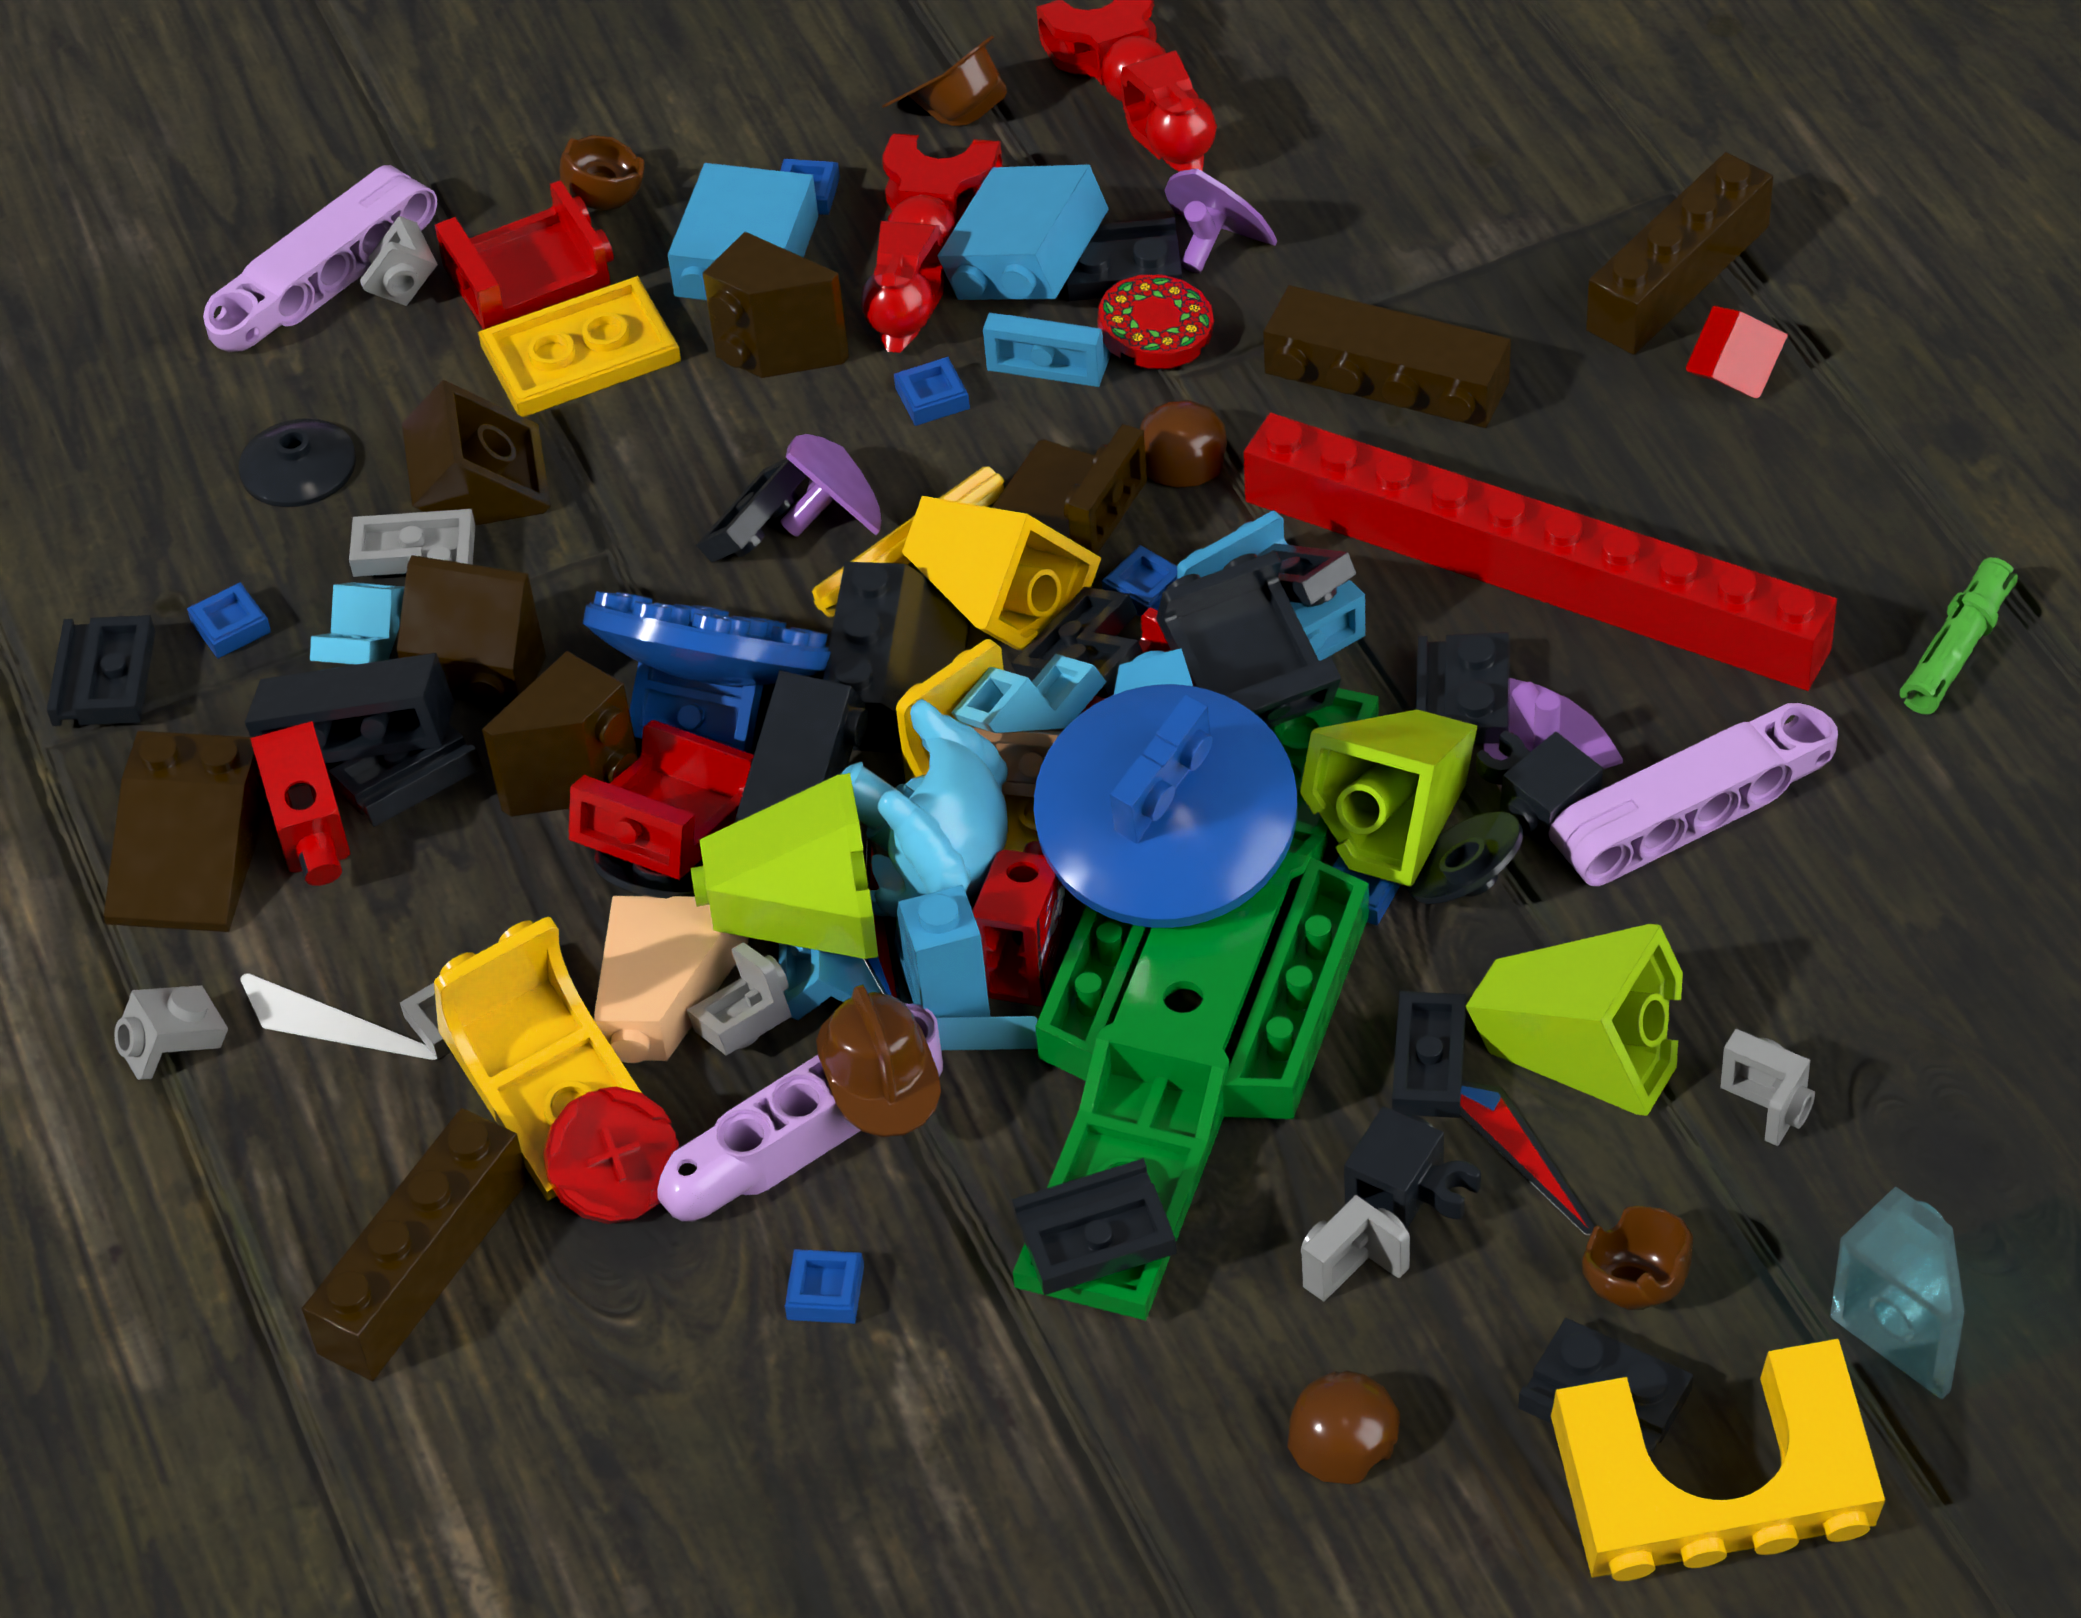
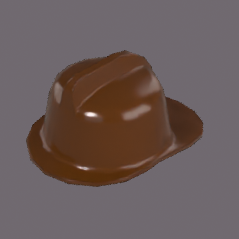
[882,35,1007,126]
[816,984,941,1137]

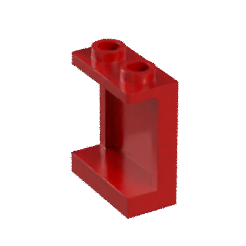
[435,180,614,330]
[568,720,754,880]

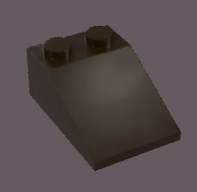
[103,731,269,932]

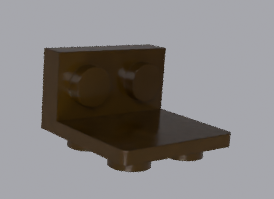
[992,424,1147,555]

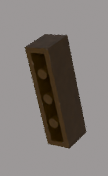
[1586,152,1773,355]
[1263,285,1511,428]
[302,1108,529,1382]

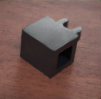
[1476,731,1603,850]
[1344,1106,1481,1230]

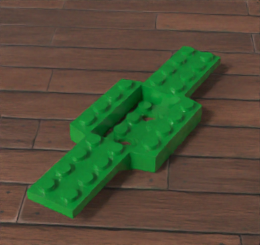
[1013,688,1379,1321]

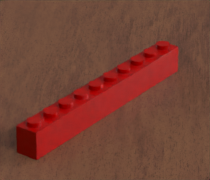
[1243,412,1837,691]

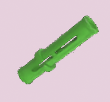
[1899,557,2018,715]

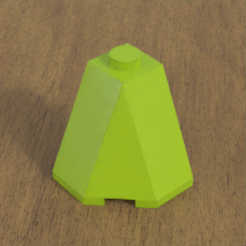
[1300,709,1477,887]
[691,773,878,959]
[1466,924,1683,1116]

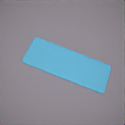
[936,1016,1038,1050]

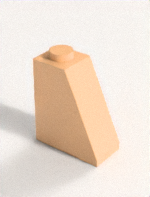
[594,896,749,1063]

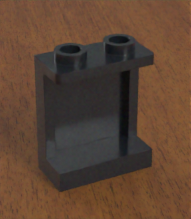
[1156,551,1341,728]

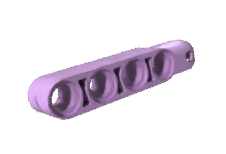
[203,165,437,352]
[1549,703,1838,886]
[657,1003,943,1222]

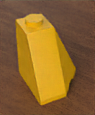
[902,496,1101,651]

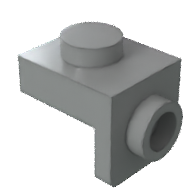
[360,216,438,306]
[687,942,792,1055]
[115,985,228,1080]
[1720,1029,1815,1146]
[1301,1195,1410,1301]

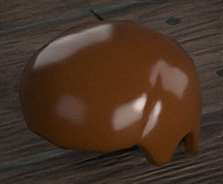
[559,135,645,211]
[1140,400,1227,488]
[1582,1205,1693,1310]
[1288,1370,1401,1484]

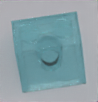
[1830,1186,1965,1400]

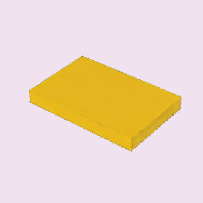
[478,276,681,417]

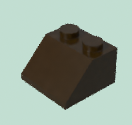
[703,232,849,378]
[402,380,551,525]
[397,555,546,707]
[482,651,639,817]

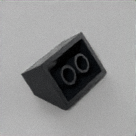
[823,561,971,753]

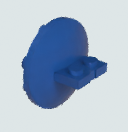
[583,591,831,753]
[1034,684,1297,928]

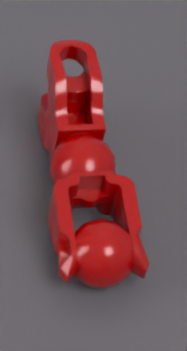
[1036,0,1217,172]
[861,133,1003,353]

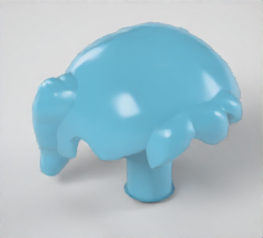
[840,699,1008,918]

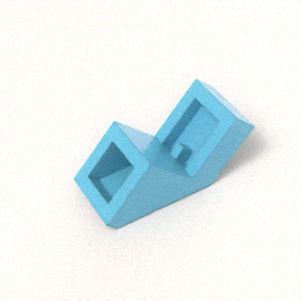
[310,582,405,665]
[951,654,1107,733]

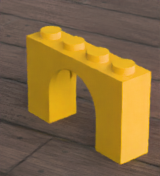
[1551,1339,1885,1581]

